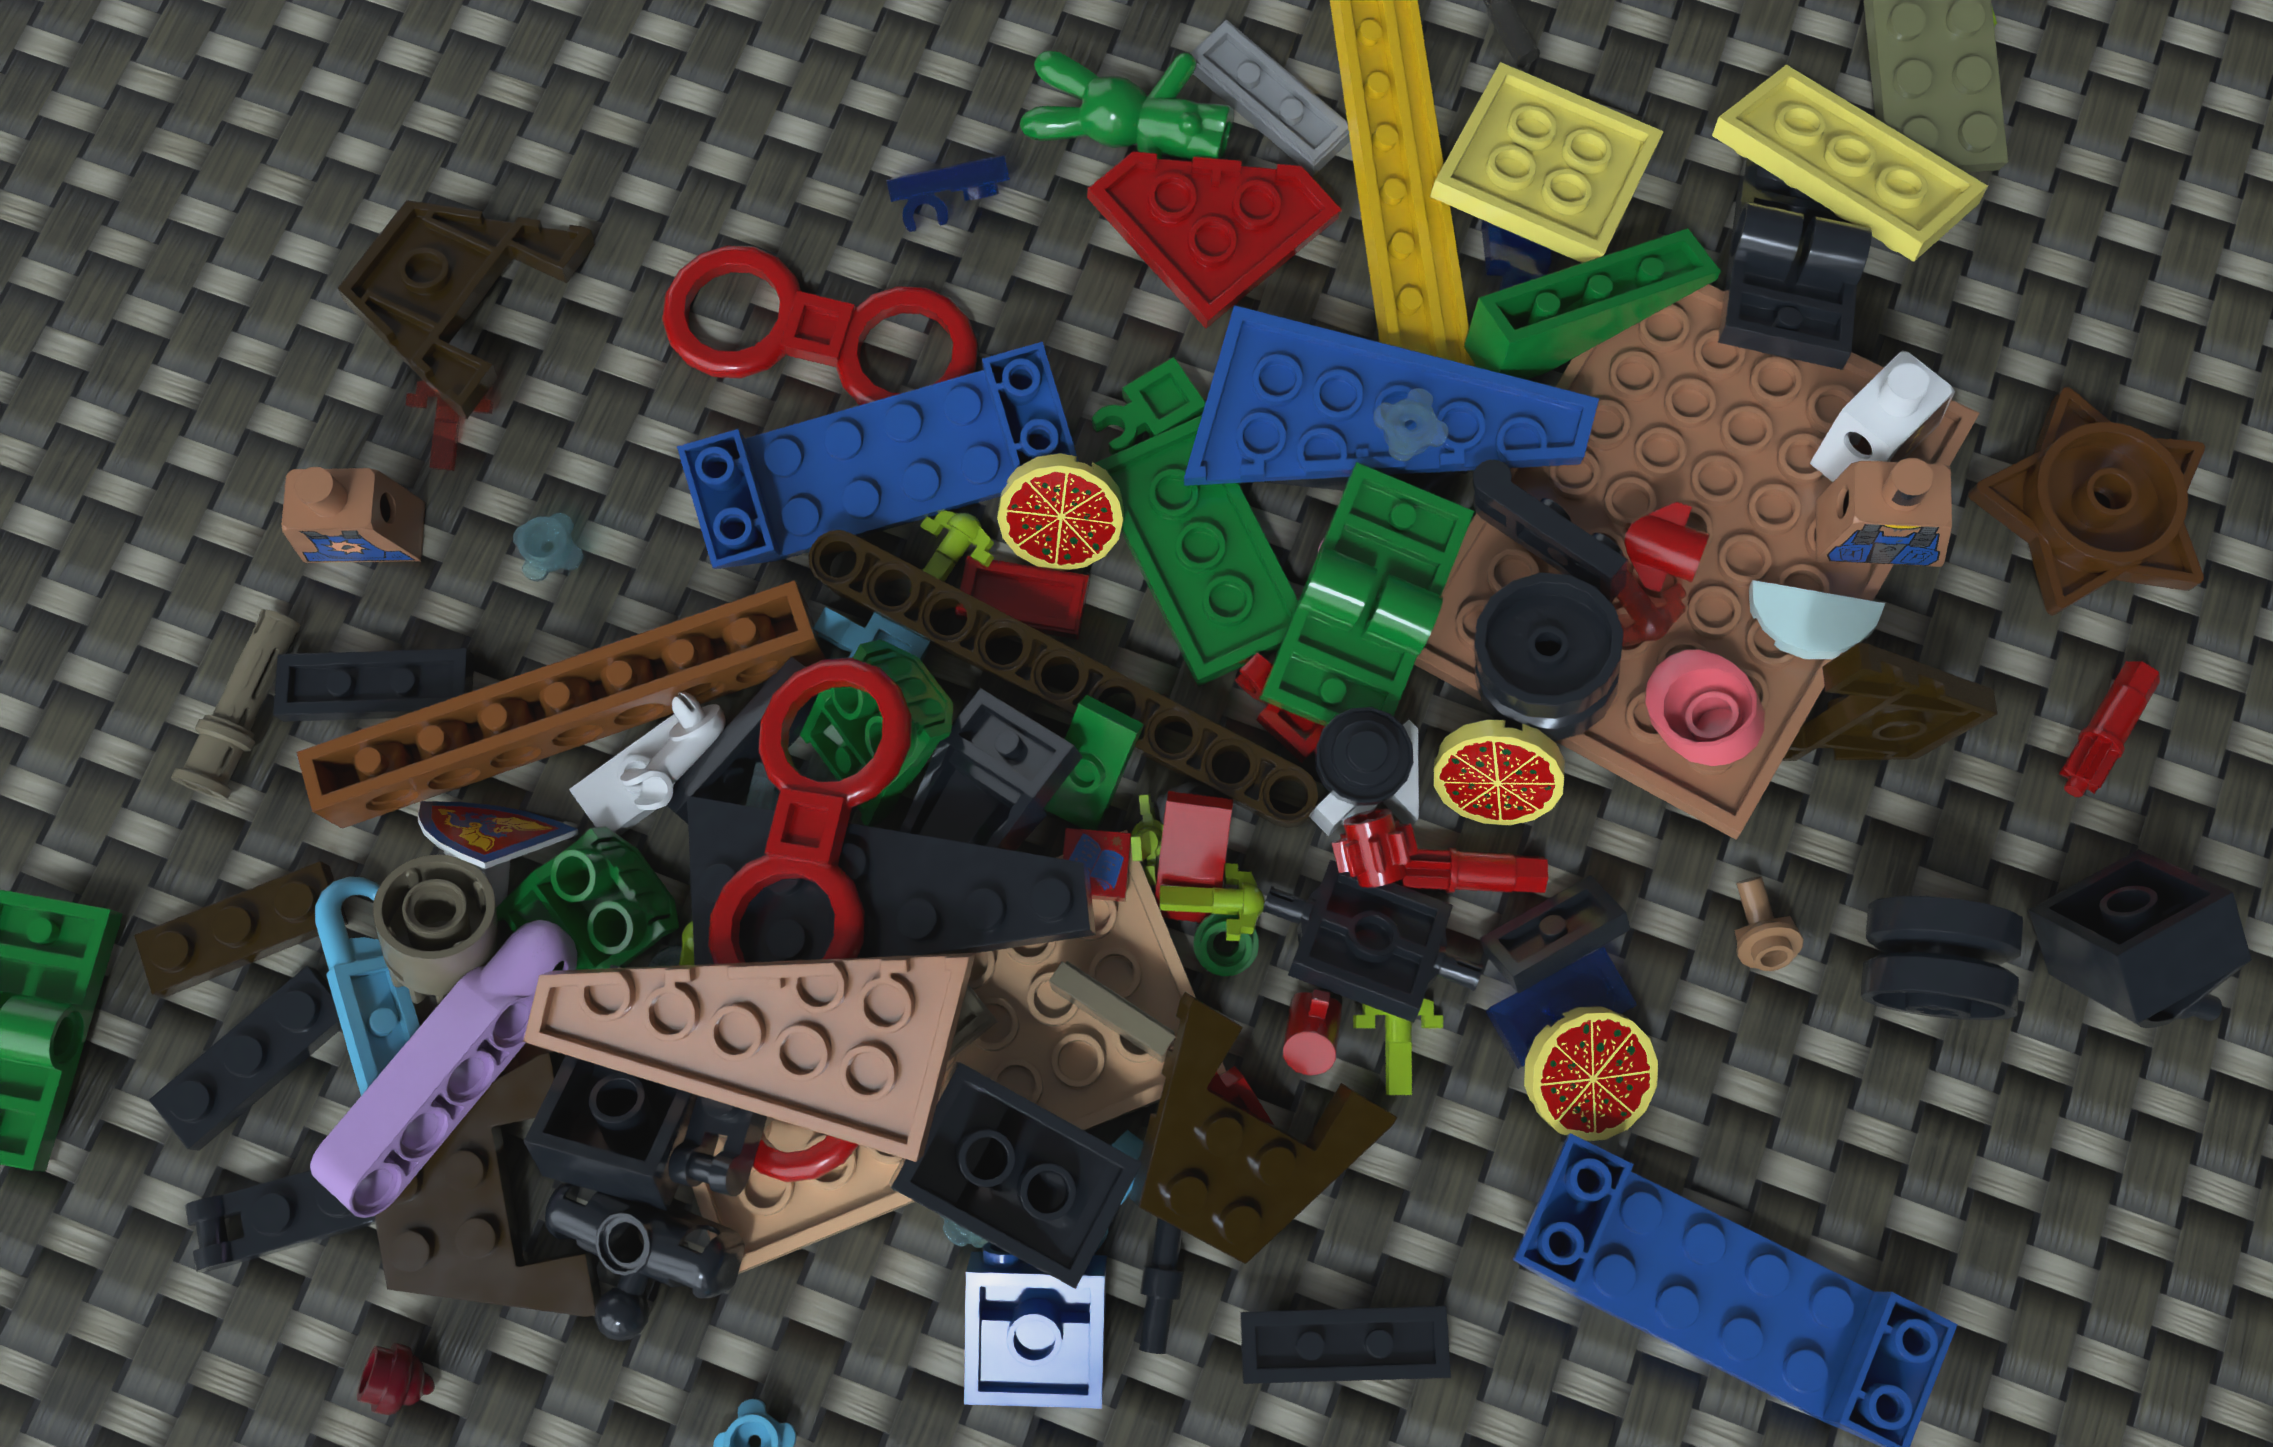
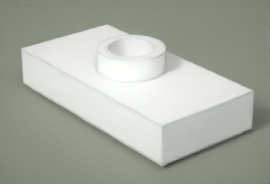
[569,714,679,836]

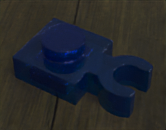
[1481,220,1552,291]

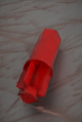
[2059,661,2160,797]
[1401,847,1548,893]

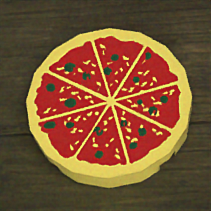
[997,453,1124,571]
[1434,719,1565,825]
[1524,1006,1658,1141]

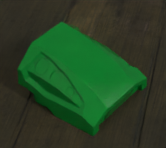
[800,639,953,827]
[496,826,679,971]

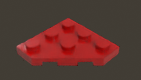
[1087,152,1342,329]

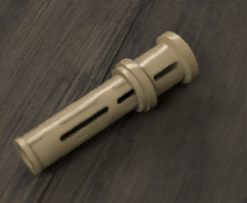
[171,609,301,800]

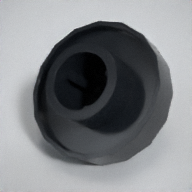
[1315,707,1414,806]

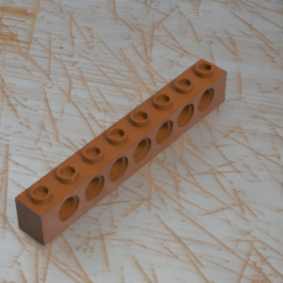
[296,580,826,829]

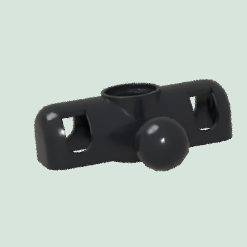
[545,1182,745,1341]

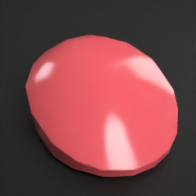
[1645,650,1765,766]

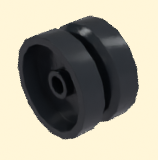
[1474,573,1623,741]
[1861,896,2023,1020]

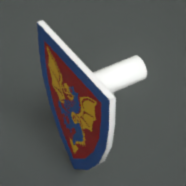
[418,801,578,907]

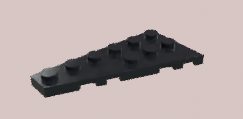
[687,796,1096,965]

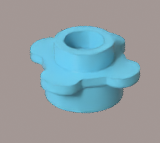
[713,1399,797,1447]

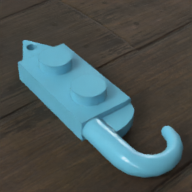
[315,877,420,1096]

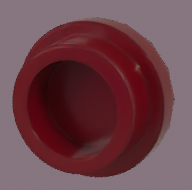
[357,1343,435,1415]

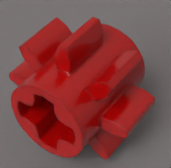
[1331,809,1419,887]

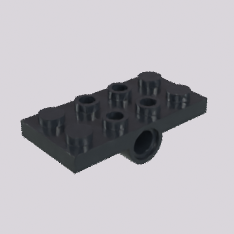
[1718,158,1872,370]

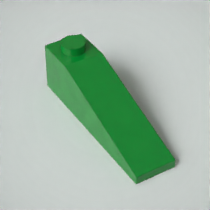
[1464,228,1721,380]

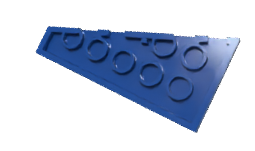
[1184,305,1599,486]

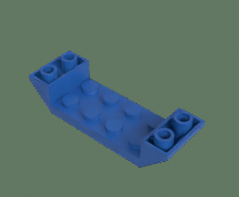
[677,342,1079,569]
[1512,1133,1958,1447]

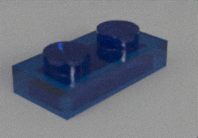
[1485,947,1637,1069]

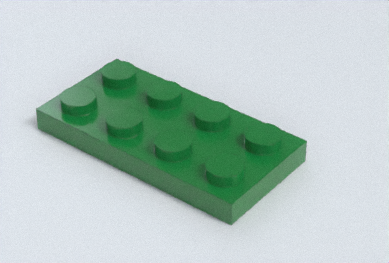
[1091,415,1298,687]

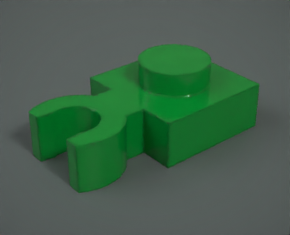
[1092,357,1205,455]

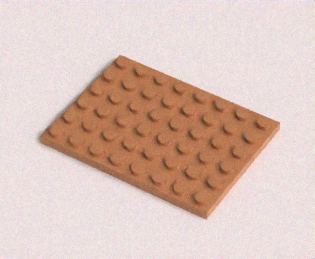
[1414,284,1980,840]

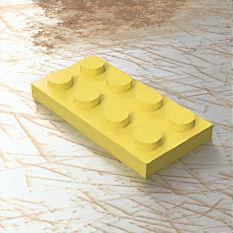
[1712,65,1988,262]

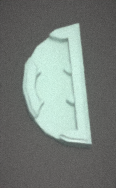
[1749,580,1885,659]

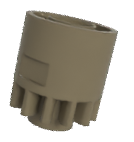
[373,855,502,1005]

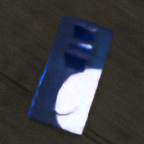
[886,155,1010,232]

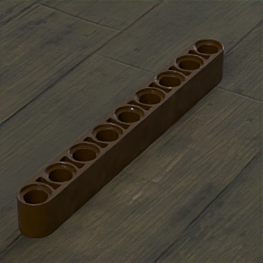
[809,530,1318,828]

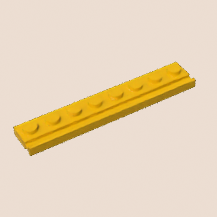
[1330,0,1475,367]

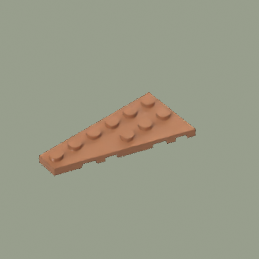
[523,953,976,1162]

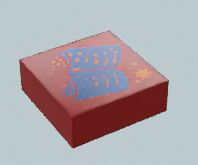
[1063,828,1131,902]

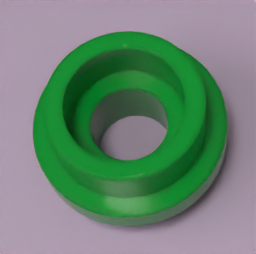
[1193,913,1259,976]

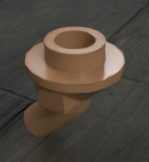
[1735,876,1803,971]

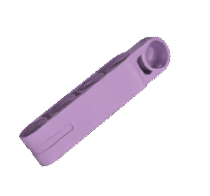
[310,920,577,1218]

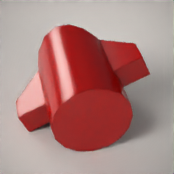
[1624,502,1710,592]
[1283,989,1342,1076]

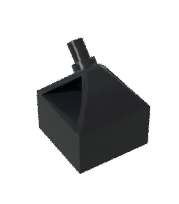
[2029,849,2252,1028]

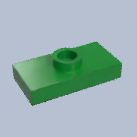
[1043,695,1144,831]

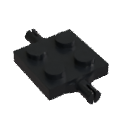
[1263,860,1484,1023]

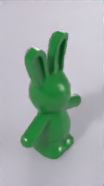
[1020,51,1234,161]

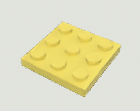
[1430,62,1664,263]

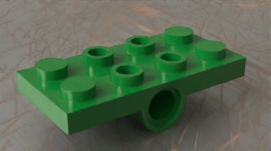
[1259,462,1474,727]
[0,890,123,1172]

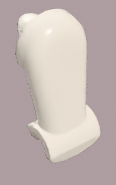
[620,692,726,810]

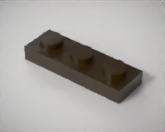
[134,861,348,998]

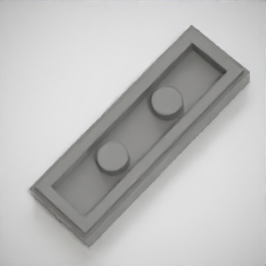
[1190,20,1350,176]

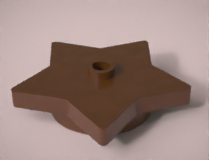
[1968,387,2205,616]

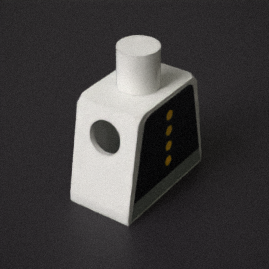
[1810,351,1955,482]

